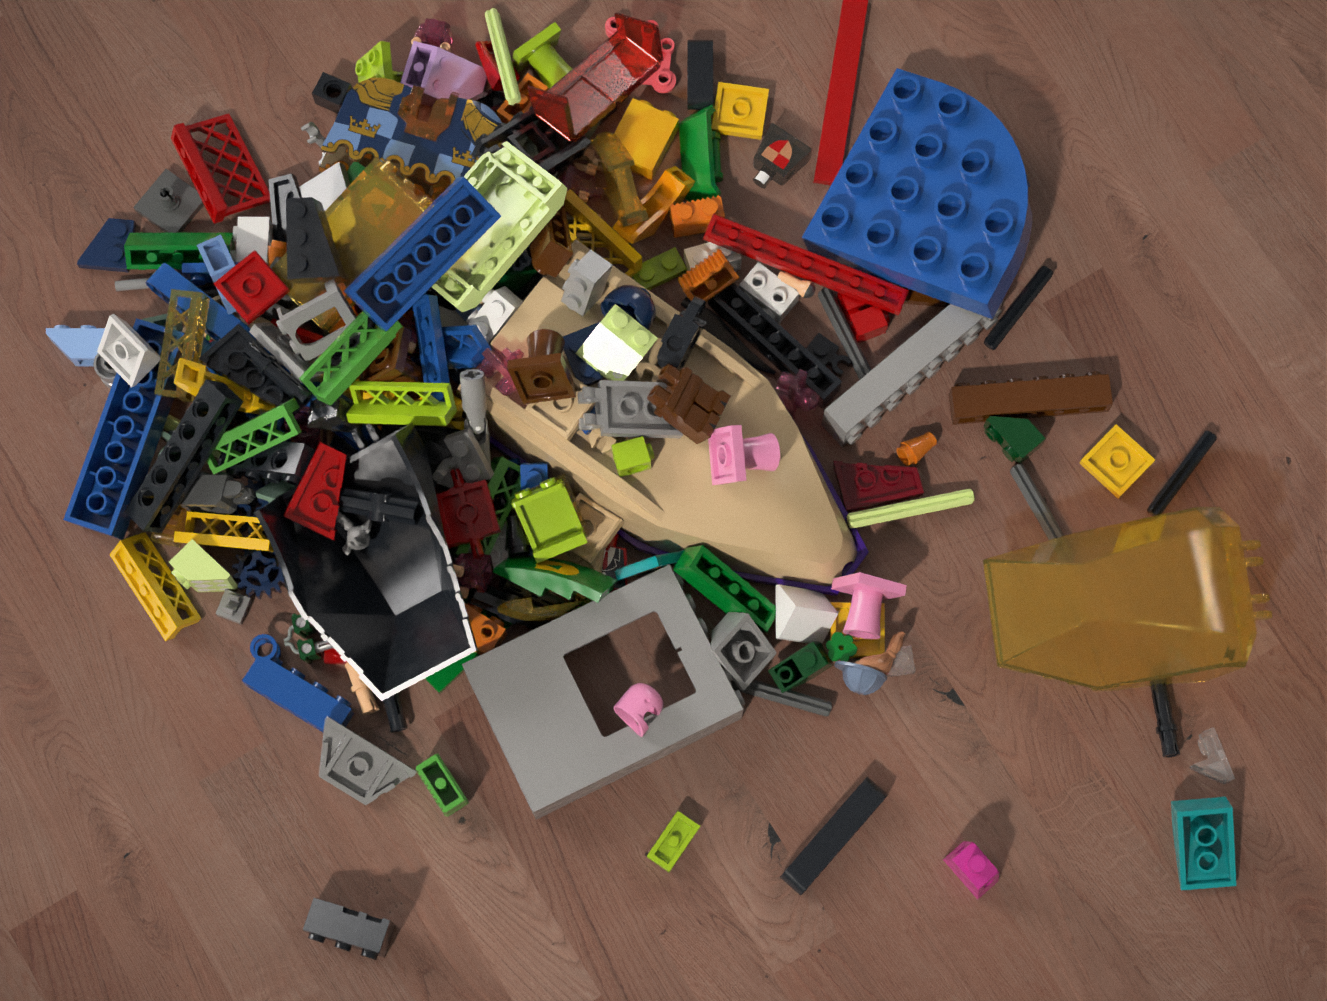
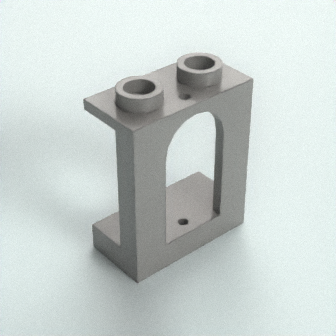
[276,279,361,362]

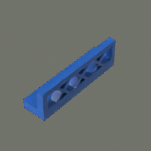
[409,325,493,369]

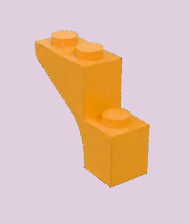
[613,166,695,244]

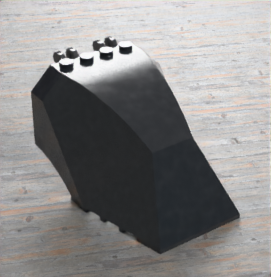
[255,423,478,701]

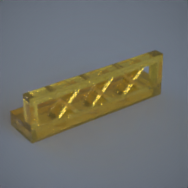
[154,289,210,402]

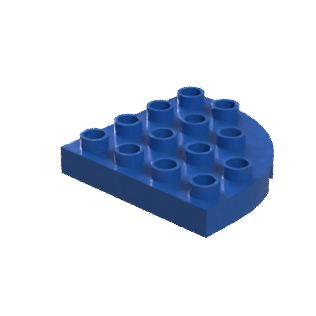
[802,68,1033,319]

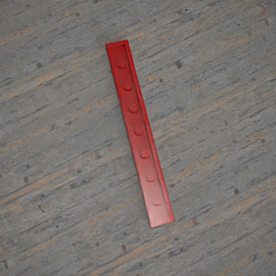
[813,0,868,185]
[703,214,909,316]

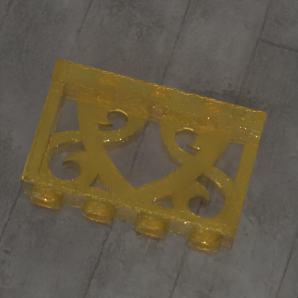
[590,132,649,227]

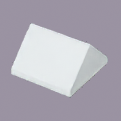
[97,314,162,387]
[776,584,838,644]

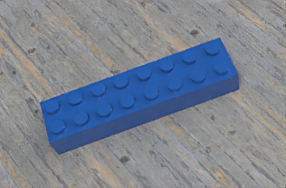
[63,318,195,540]

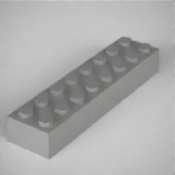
[821,299,1004,447]

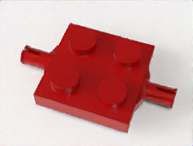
[436,469,501,559]

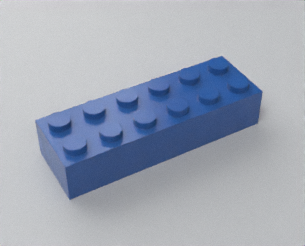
[344,177,501,331]

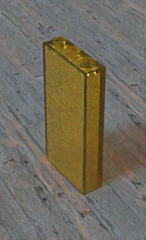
[271,157,432,331]

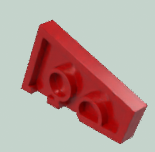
[283,442,346,540]

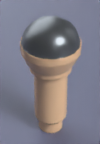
[777,271,816,298]

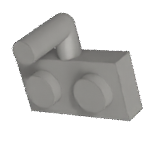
[432,428,494,483]

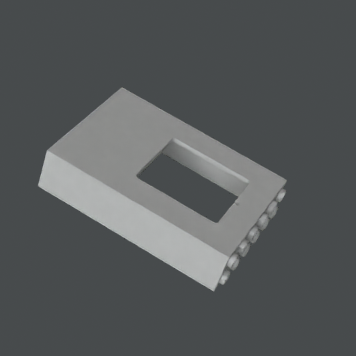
[462,565,745,820]

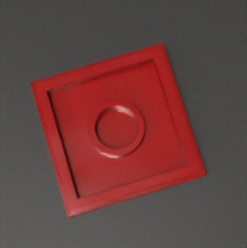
[213,250,290,325]

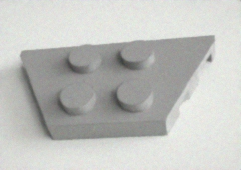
[319,716,417,805]

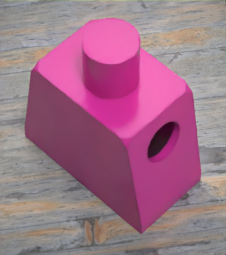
[943,841,999,900]

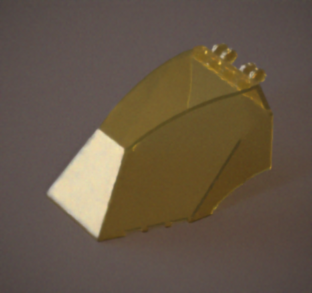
[983,507,1273,691]

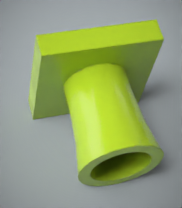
[512,22,578,93]

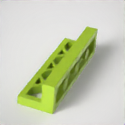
[346,381,457,426]

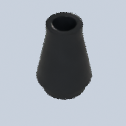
[505,515,531,557]

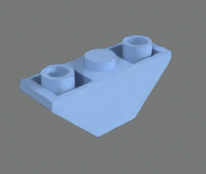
[46,325,105,367]

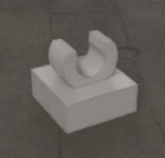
[215,589,252,625]

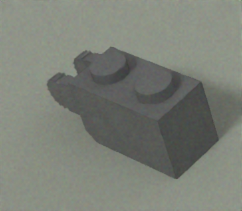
[180,471,255,515]

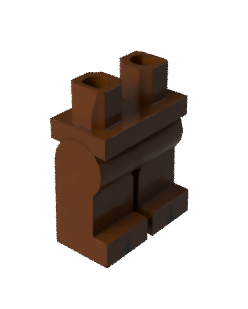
[647,364,731,444]

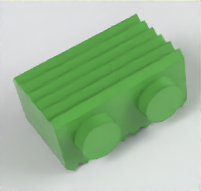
[416,753,469,817]

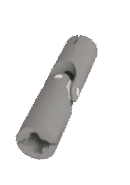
[460,369,491,466]

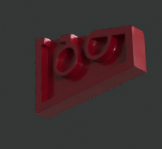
[833,460,924,513]

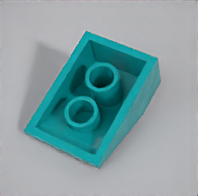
[1171,797,1236,891]

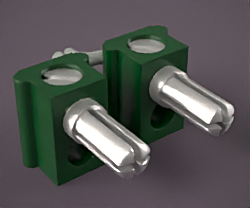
[284,613,334,665]

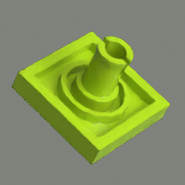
[355,41,404,83]

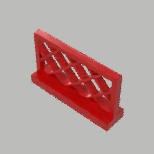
[171,113,270,224]

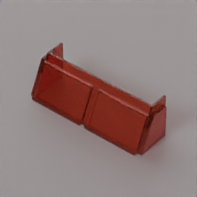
[528,13,664,142]

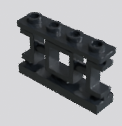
[471,97,591,176]

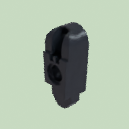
[657,296,706,370]

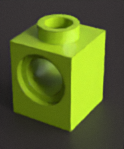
[611,436,655,478]

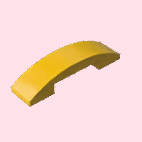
[174,358,275,415]

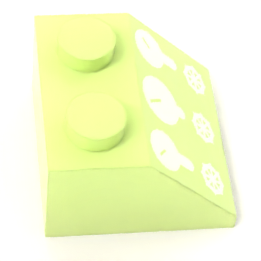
[575,304,658,381]
[169,539,239,592]

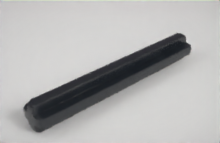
[984,266,1053,350]
[1147,430,1217,518]

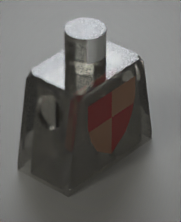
[753,123,812,189]

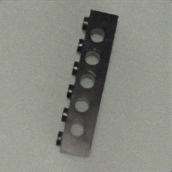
[708,283,842,409]
[125,379,244,533]

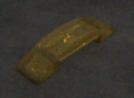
[497,593,593,621]

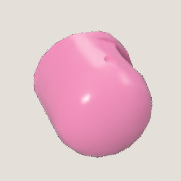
[613,683,663,737]

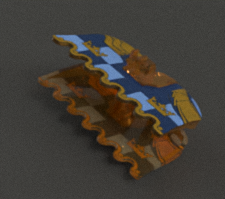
[319,78,502,200]

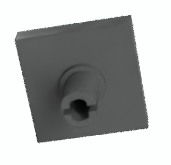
[133,169,204,233]

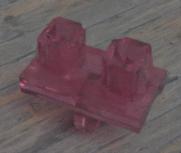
[478,347,524,396]
[777,369,819,420]

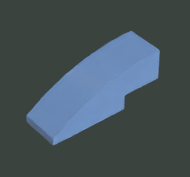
[197,235,236,315]

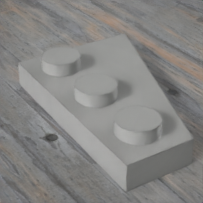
[249,322,324,383]

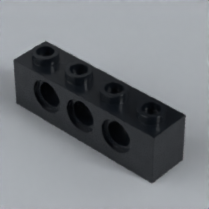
[218,438,316,486]

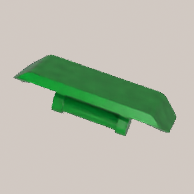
[679,105,724,202]

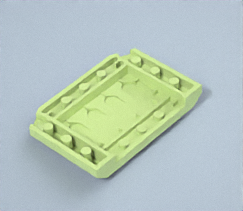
[431,141,567,312]

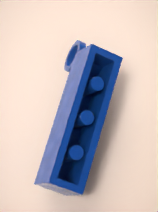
[242,634,355,732]

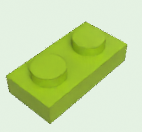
[632,247,687,290]
[647,811,700,873]

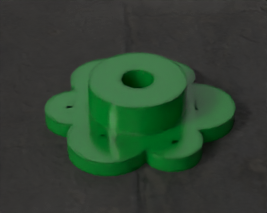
[826,632,857,662]

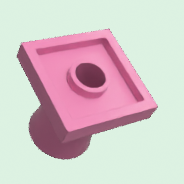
[708,425,780,485]
[831,572,907,639]

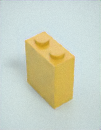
[606,98,679,180]

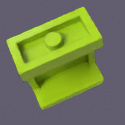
[511,477,588,563]

